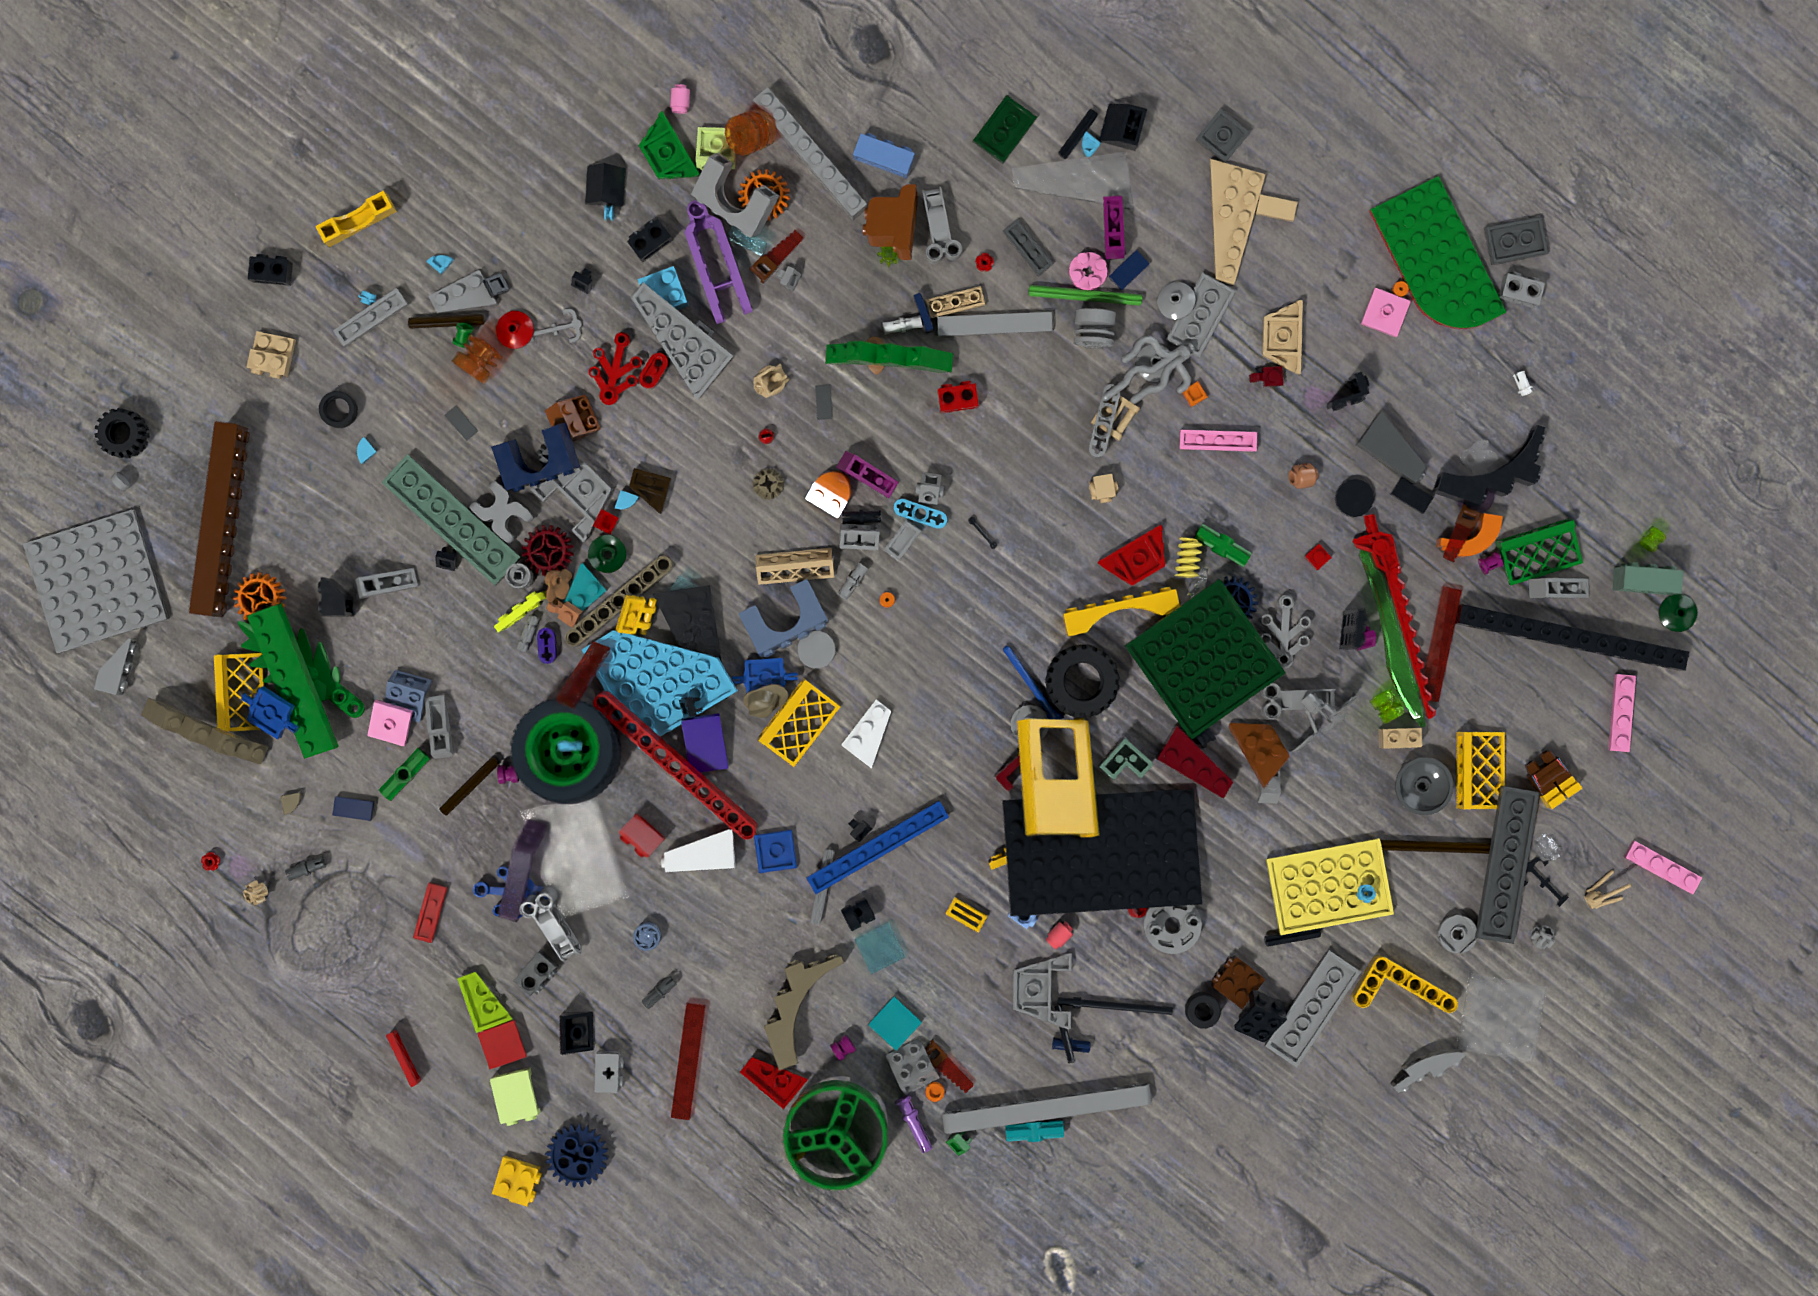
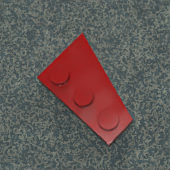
[740,1057,808,1109]

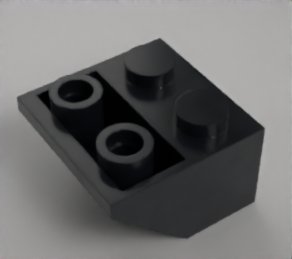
[1099,104,1147,151]
[318,577,354,617]

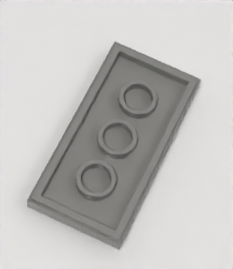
[1166,273,1236,358]

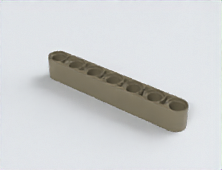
[565,556,674,647]

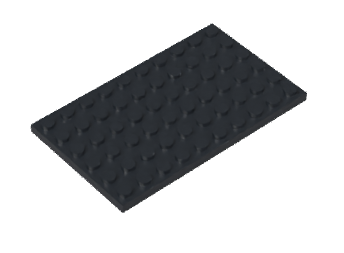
[1002,789,1203,917]

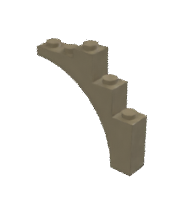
[141,698,268,764]
[764,953,844,1070]

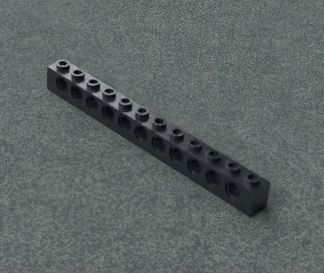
[1454,604,1689,671]

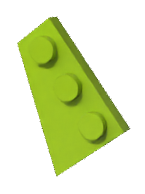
[457,971,513,1033]

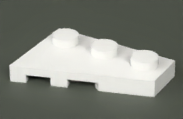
[842,700,891,768]

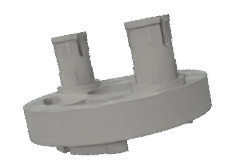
[1143,905,1202,954]

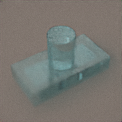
[728,226,767,256]

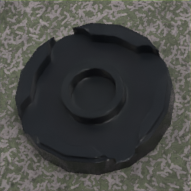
[1335,479,1374,518]

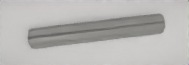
[810,849,835,925]

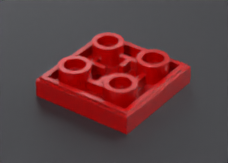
[477,1020,527,1070]

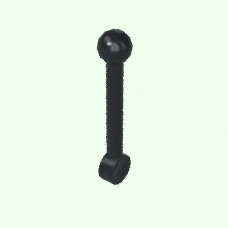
[968,517,997,549]

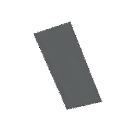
[815,385,833,420]
[445,405,478,441]

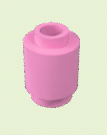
[670,84,690,114]

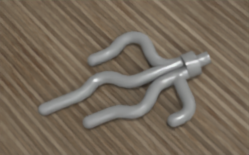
[1102,336,1194,404]

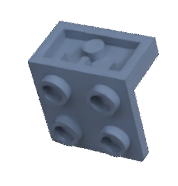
[385,670,432,722]

